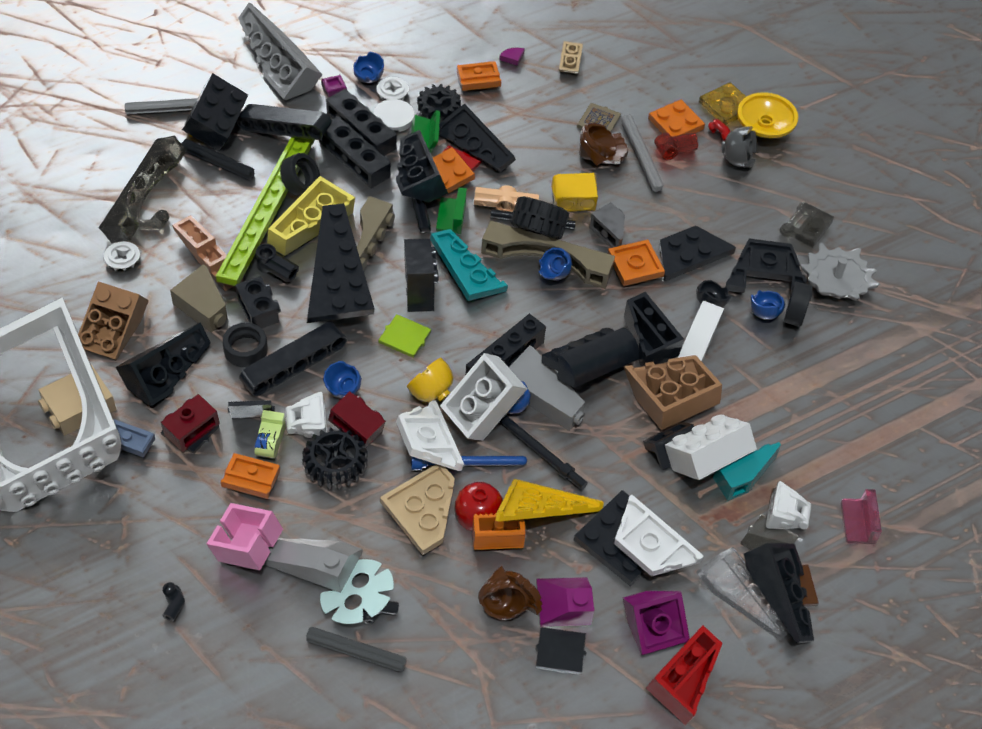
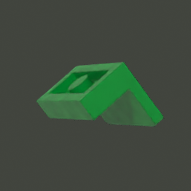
[411,110,440,154]
[436,187,467,234]

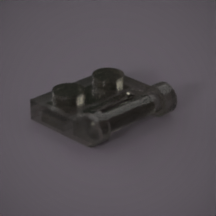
[779,202,834,248]

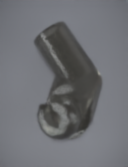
[139,210,169,230]

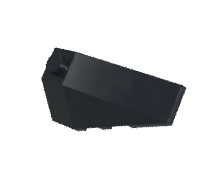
[396,130,449,202]
[744,543,814,643]

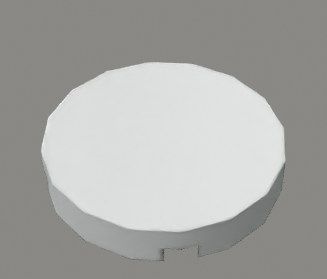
[374,99,414,132]

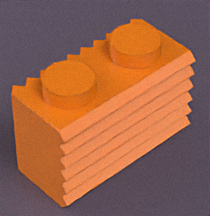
[472,513,526,550]

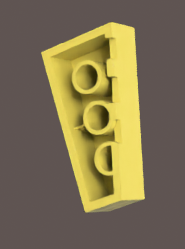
[267,176,355,256]

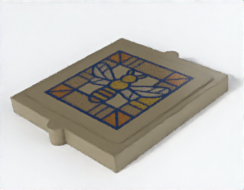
[577,103,621,132]

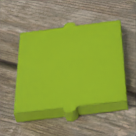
[378,314,431,358]

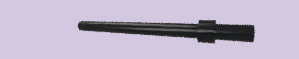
[499,415,588,490]

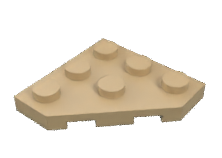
[380,464,455,555]

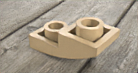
[559,41,583,74]

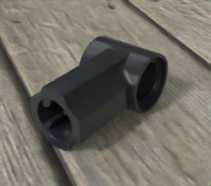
[256,244,299,282]

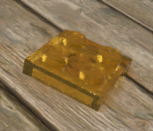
[699,82,746,125]

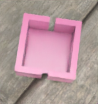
[206,503,283,570]

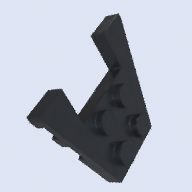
[725,238,812,301]

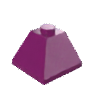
[536,577,594,627]
[623,591,690,655]

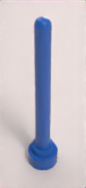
[411,456,527,471]

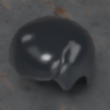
[696,280,732,308]

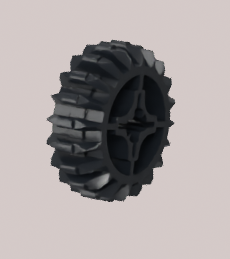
[302,427,368,490]

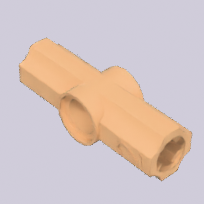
[474,185,539,212]

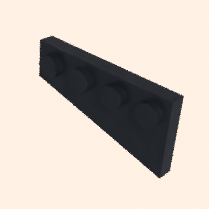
[439,103,516,172]

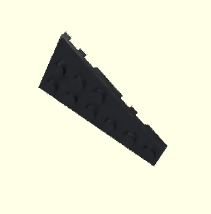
[307,203,375,323]

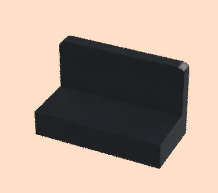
[643,422,694,469]

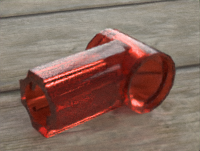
[654,132,699,160]

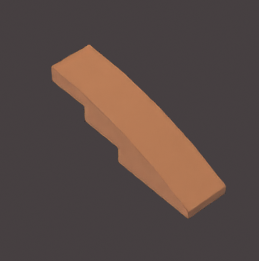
[172,215,244,291]

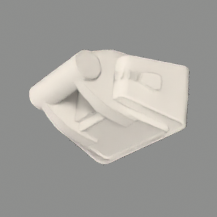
[286,392,327,438]
[766,481,812,529]

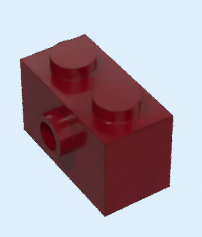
[328,391,386,448]
[160,394,220,453]

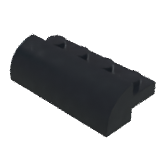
[542,327,639,388]

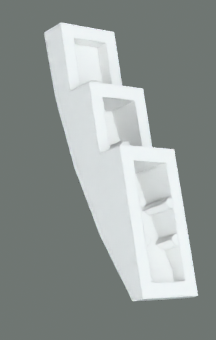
[678,301,724,362]

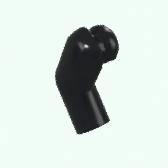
[162,582,185,622]
[363,601,399,624]

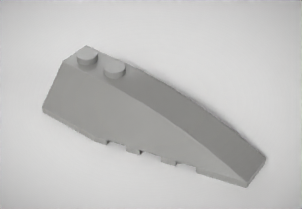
[238,2,323,100]

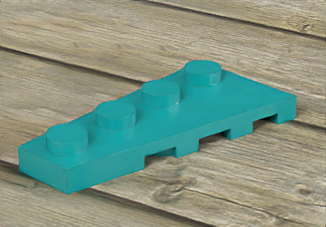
[430,229,508,301]

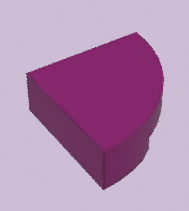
[499,47,525,66]

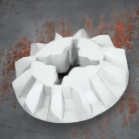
[377,77,409,100]
[104,241,140,271]

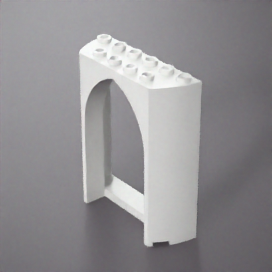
[0,298,121,512]

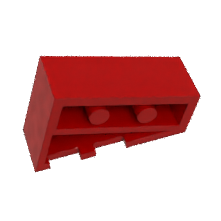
[646,625,723,726]

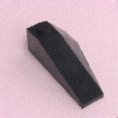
[116,322,211,406]

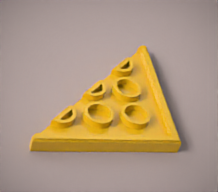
[495,479,604,522]

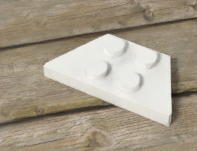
[396,400,464,471]
[614,495,704,576]

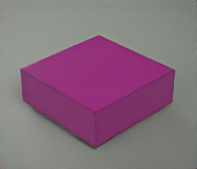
[321,75,347,97]

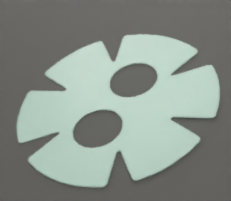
[320,559,394,624]

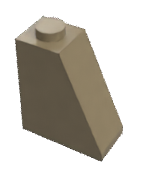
[170,264,228,333]

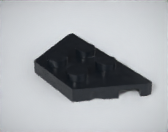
[659,225,736,281]

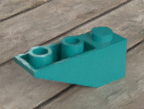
[713,442,781,501]

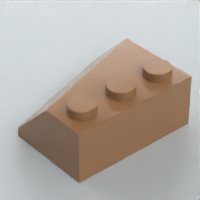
[624,355,722,430]

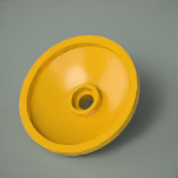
[737,92,798,138]

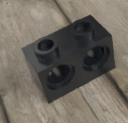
[235,276,281,328]

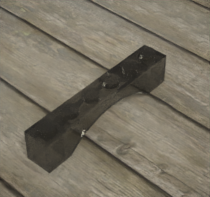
[99,135,186,243]

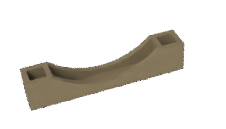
[357,196,395,270]
[481,220,615,289]

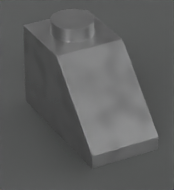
[589,202,625,248]

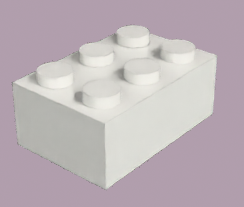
[440,353,527,441]
[665,415,757,480]

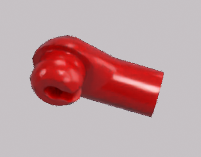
[708,119,730,141]

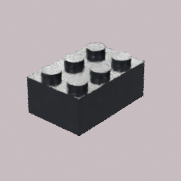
[182,73,249,151]

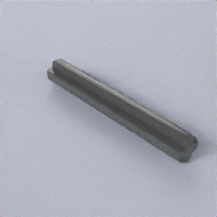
[306,627,407,672]

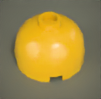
[407,357,454,402]

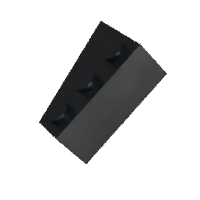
[404,239,439,312]
[624,292,684,367]

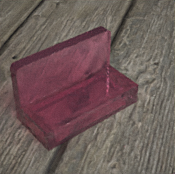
[841,489,882,544]

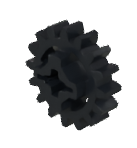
[417,84,461,120]

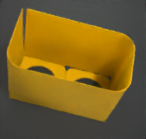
[551,173,598,212]

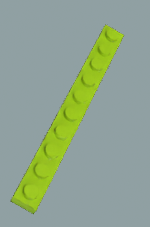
[216,137,315,286]

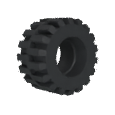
[510,196,570,240]

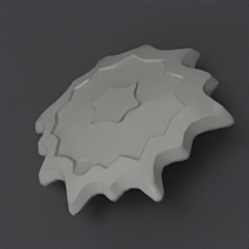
[800,243,880,301]

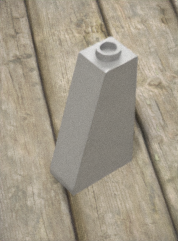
[509,345,585,431]

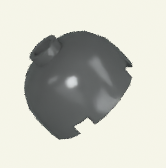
[721,126,757,168]

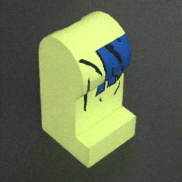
[255,410,286,459]

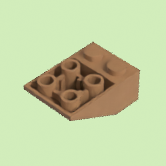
[78,281,149,360]

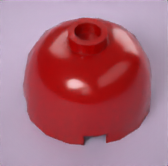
[455,482,503,531]

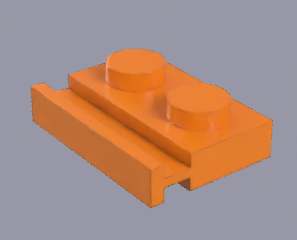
[457,61,502,91]
[221,453,280,499]

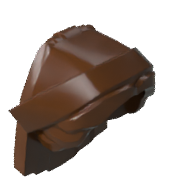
[579,122,628,166]
[478,566,543,620]

